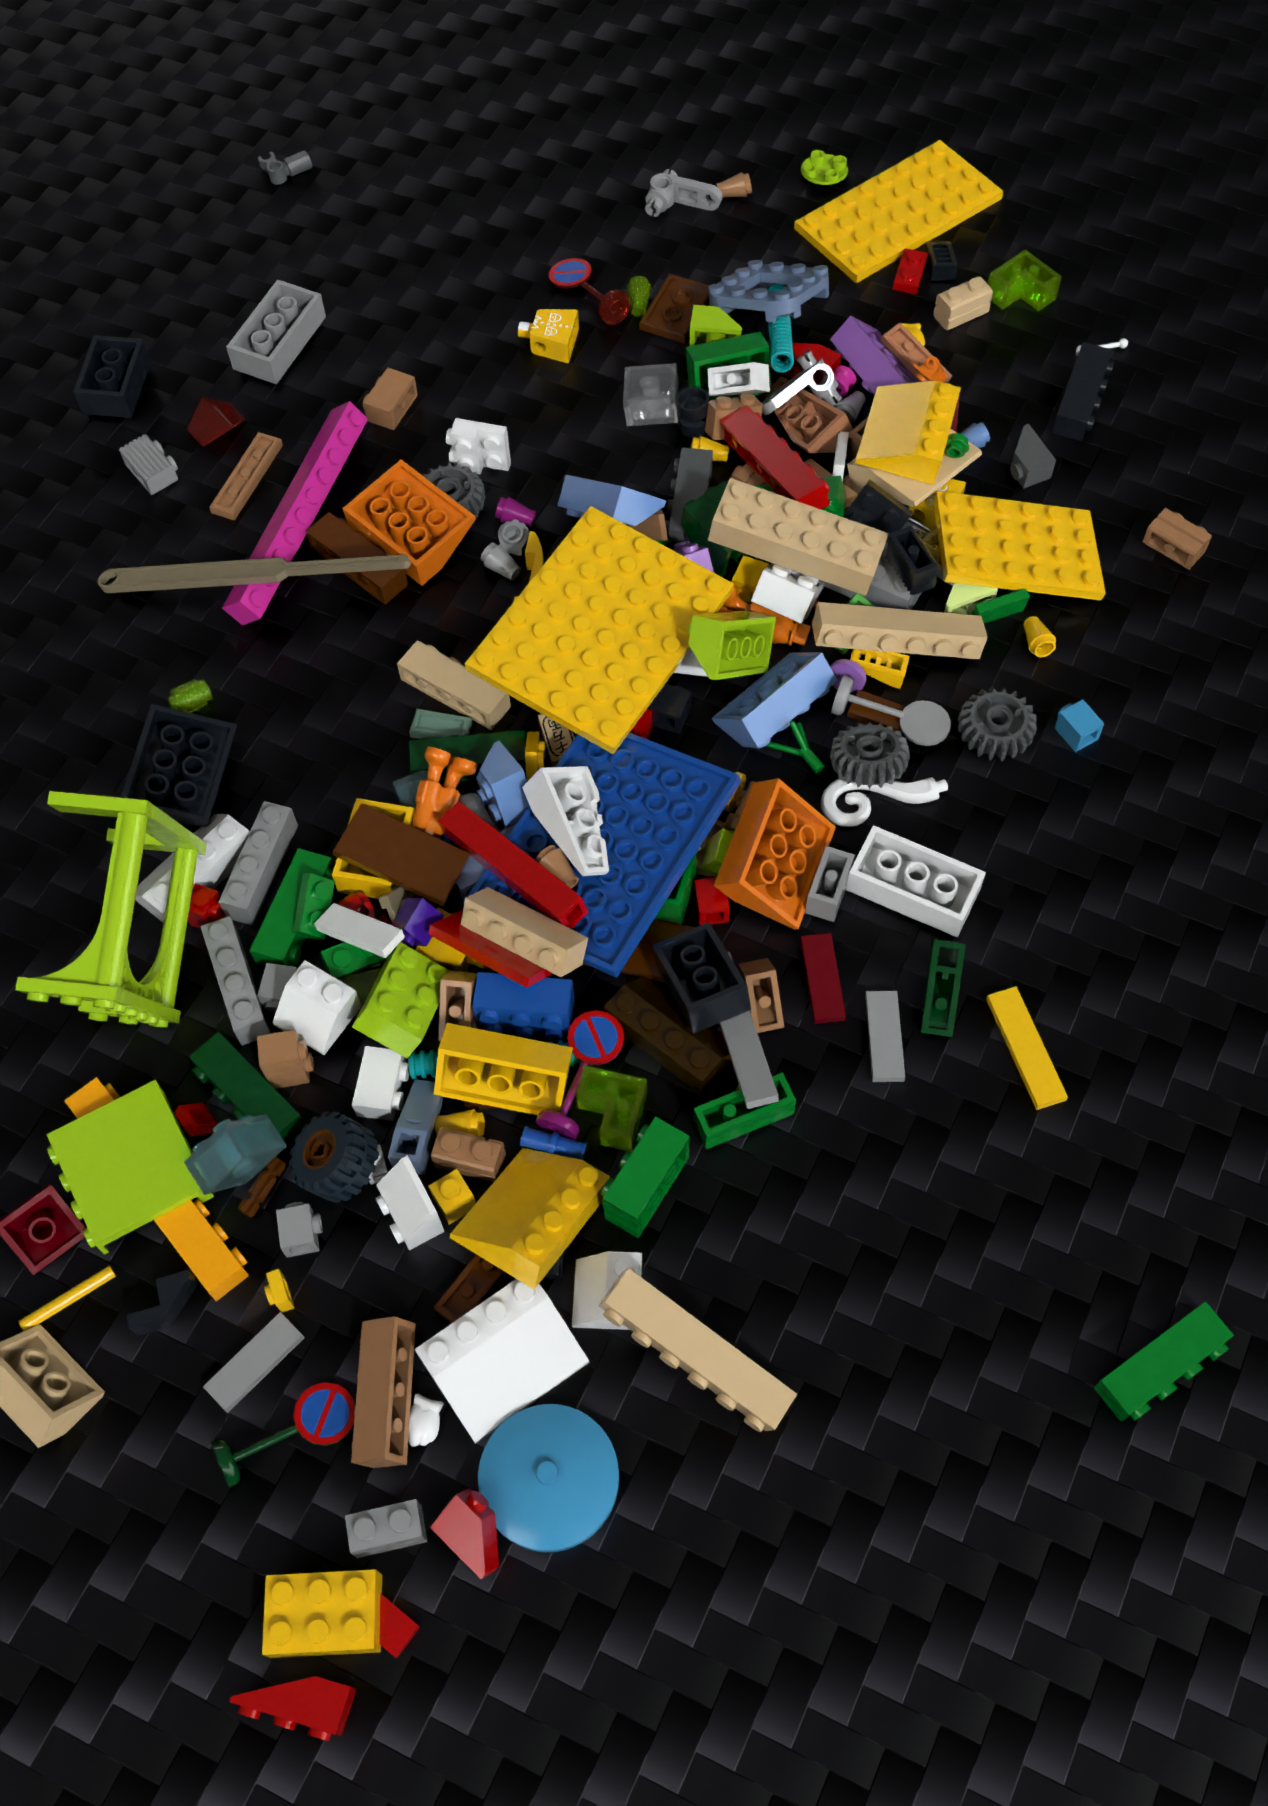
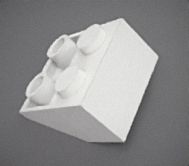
[751,563,825,624]

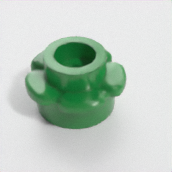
[944,433,969,458]

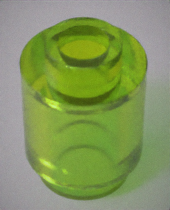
[167,679,213,713]

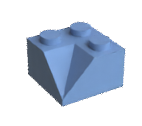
[476,740,529,828]

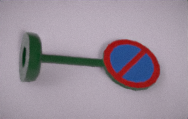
[210,1382,355,1488]

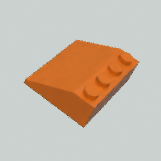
[342,459,476,586]
[714,778,836,930]

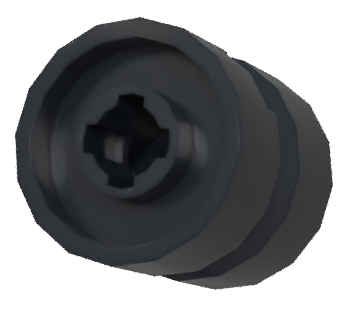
[676,387,710,438]

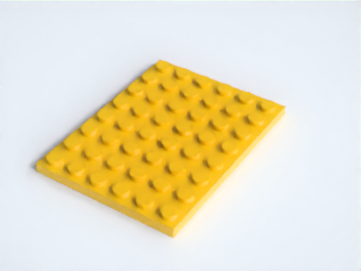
[465,506,735,755]

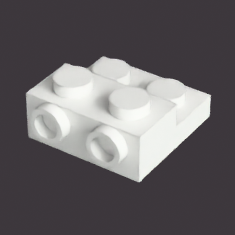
[446,418,511,474]

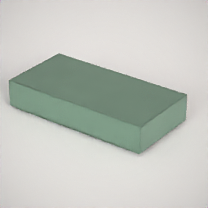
[409,709,472,739]

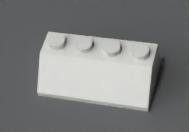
[135,814,250,922]

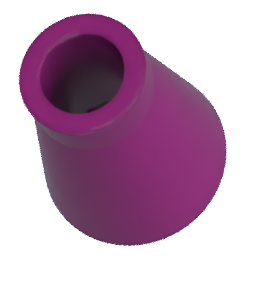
[495,496,536,527]

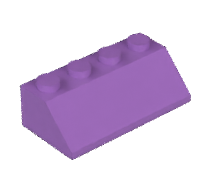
[830,315,919,395]

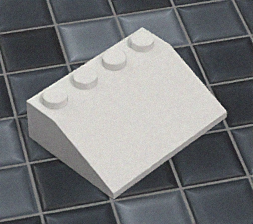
[415,1279,589,1444]

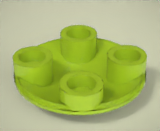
[801,150,848,185]

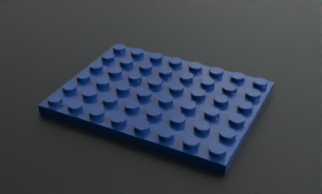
[463,733,741,978]

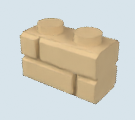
[933,276,993,331]

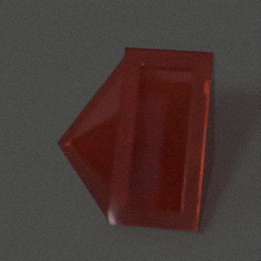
[187,397,245,447]

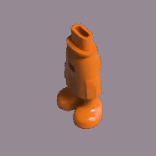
[717,584,811,646]
[412,747,478,840]

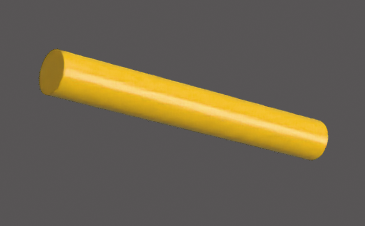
[19,1265,116,1331]

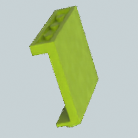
[46,1079,214,1255]

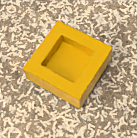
[264,1269,295,1313]

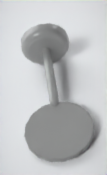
[831,675,951,746]

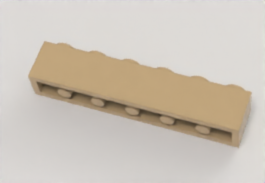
[812,602,988,659]
[599,1268,797,1432]

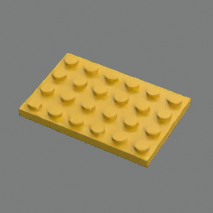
[933,491,1106,600]

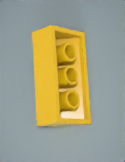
[434,1023,573,1115]

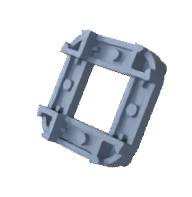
[708,260,829,322]

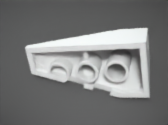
[522,766,609,876]

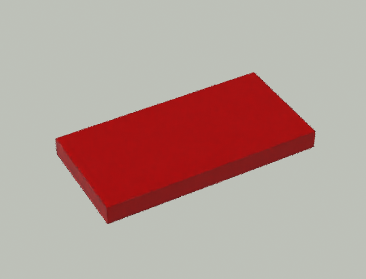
[429,910,553,988]

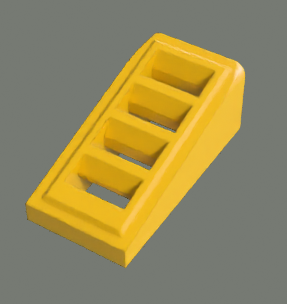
[850,649,910,689]

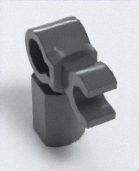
[258,150,312,184]

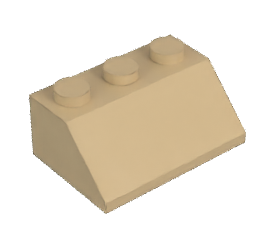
[0,1324,105,1448]

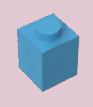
[1054,699,1104,752]

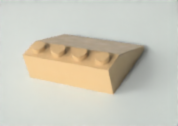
[847,428,982,507]

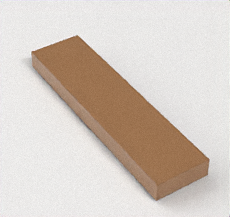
[209,432,283,521]

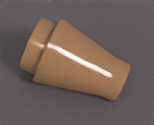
[716,172,752,198]
[536,845,579,889]

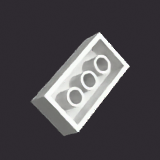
[846,825,986,938]

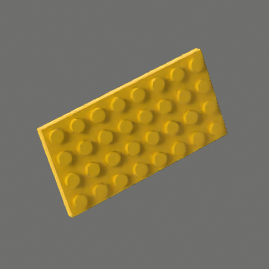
[794,140,1004,283]

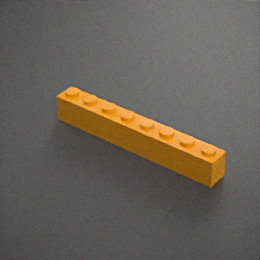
[64,1077,249,1302]

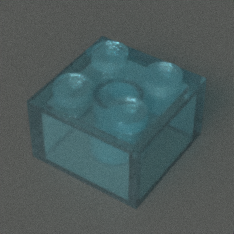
[184,1114,287,1195]

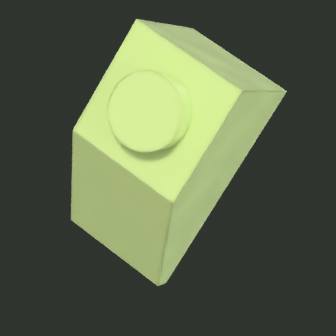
[944,583,998,615]

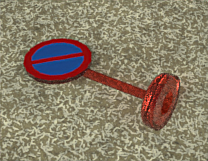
[549,258,630,325]

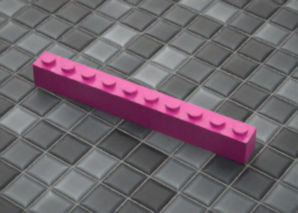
[222,401,368,625]

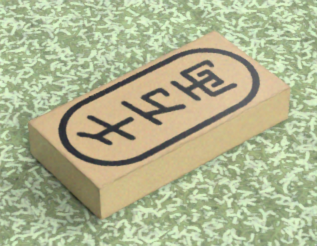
[538,714,575,767]

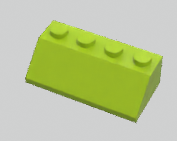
[688,610,776,680]

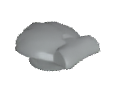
[498,519,529,556]

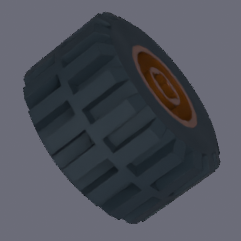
[289,1111,379,1202]

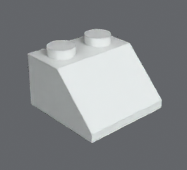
[273,960,362,1055]
[375,1155,444,1250]
[572,1251,642,1330]

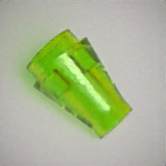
[627,276,651,316]

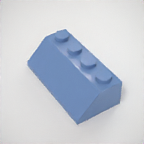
[557,475,666,526]
[712,652,838,749]

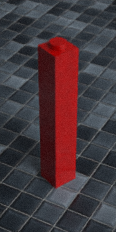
[438,801,589,929]

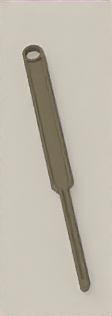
[98,554,411,593]

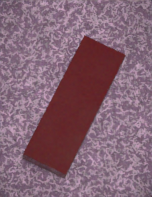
[800,933,846,1024]

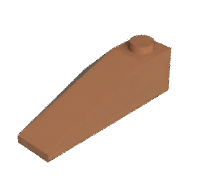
[764,376,853,453]

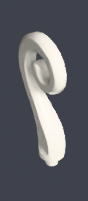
[821,777,948,827]

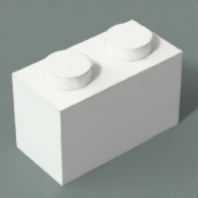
[352,1046,409,1121]

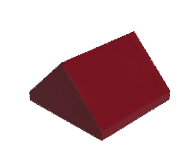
[0,1183,86,1275]

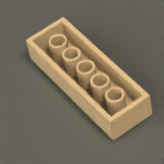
[708,478,889,596]

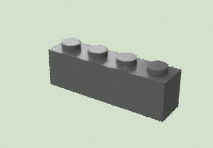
[665,448,713,545]

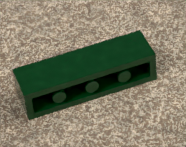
[409,730,526,785]
[189,1032,305,1152]

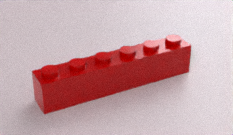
[719,405,830,510]

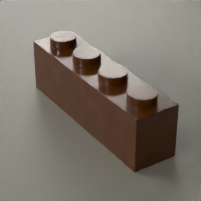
[306,512,408,604]

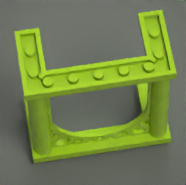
[15,791,207,1028]

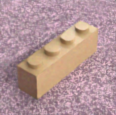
[397,640,511,730]
[460,887,588,977]

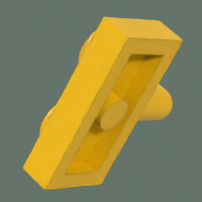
[525,732,546,780]

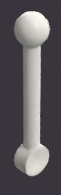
[1076,338,1128,356]

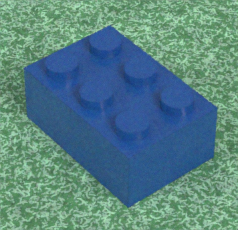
[472,972,575,1042]

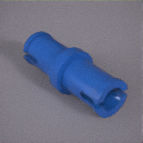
[520,1126,588,1160]

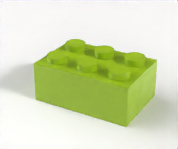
[352,942,450,1058]

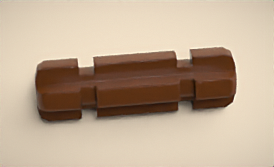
[238,1156,286,1217]

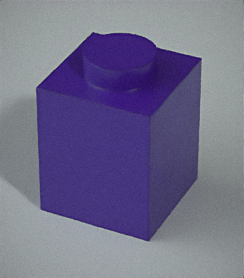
[391,898,444,948]

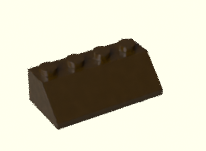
[604,976,731,1096]

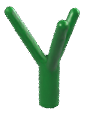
[766,721,825,773]

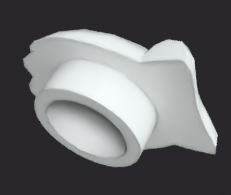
[408,1394,444,1447]

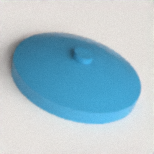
[478,1404,619,1552]

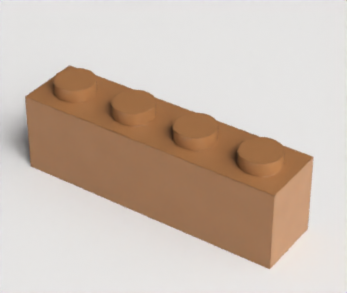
[351,1316,416,1468]

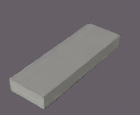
[865,991,905,1082]
[203,1312,305,1413]

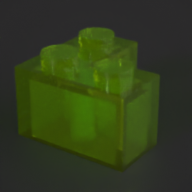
[988,250,1062,312]
[576,1065,647,1152]

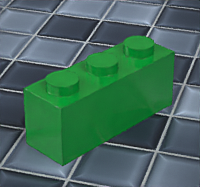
[693,1072,796,1150]

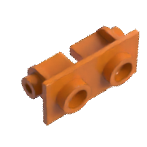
[912,356,946,383]

